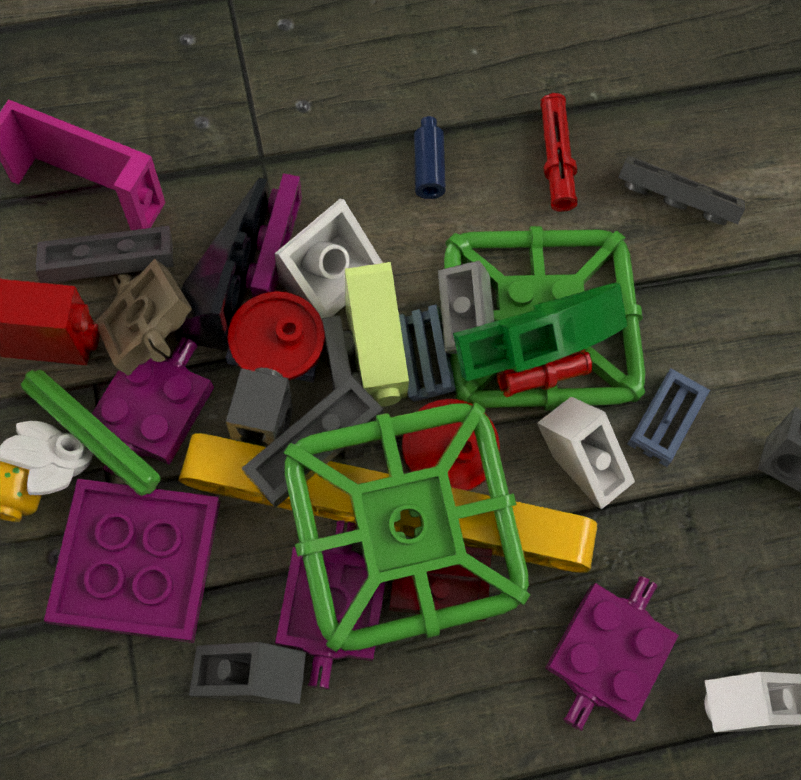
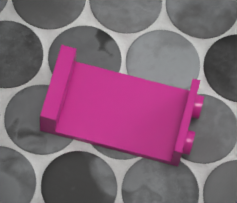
[0,99,166,230]

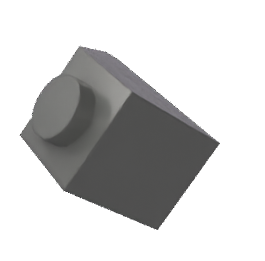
[189,642,306,704]

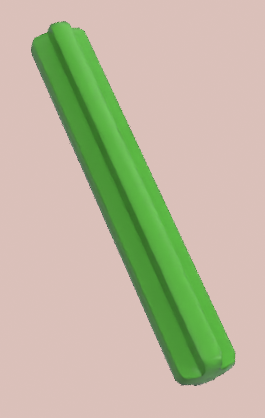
[21,370,161,496]

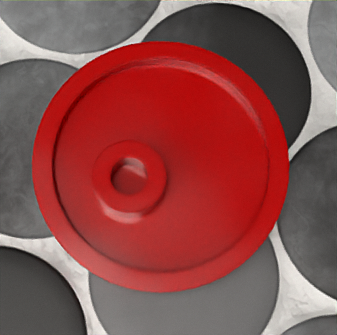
[228,291,325,380]
[402,399,500,491]

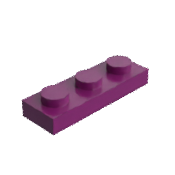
[246,173,302,297]

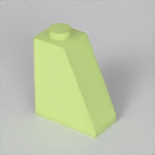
[345,262,409,407]

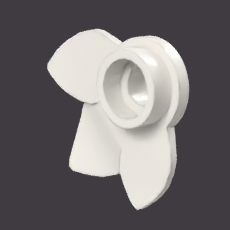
[0,421,93,495]

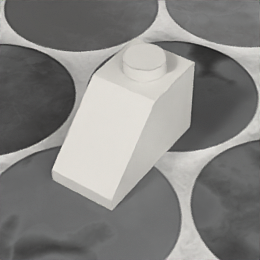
[537,397,635,509]
[704,672,801,732]

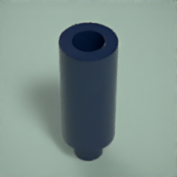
[414,116,446,199]

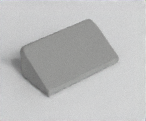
[438,260,494,354]

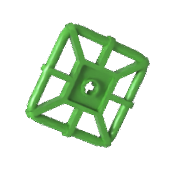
[444,226,645,411]
[283,402,530,652]

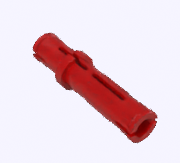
[540,93,578,212]

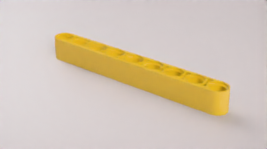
[179,433,597,573]

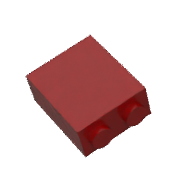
[0,279,99,366]

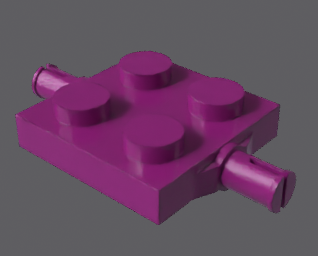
[92,337,214,478]
[275,520,385,689]
[545,576,679,731]

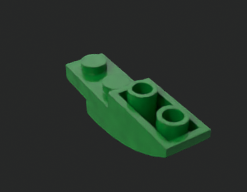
[453,282,627,381]

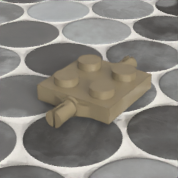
[95,259,192,376]

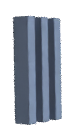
[399,304,456,402]
[627,368,710,467]

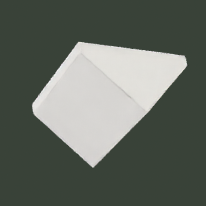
[275,199,383,321]

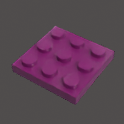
[44,479,221,643]

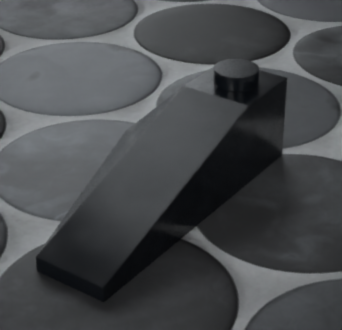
[174,178,270,351]

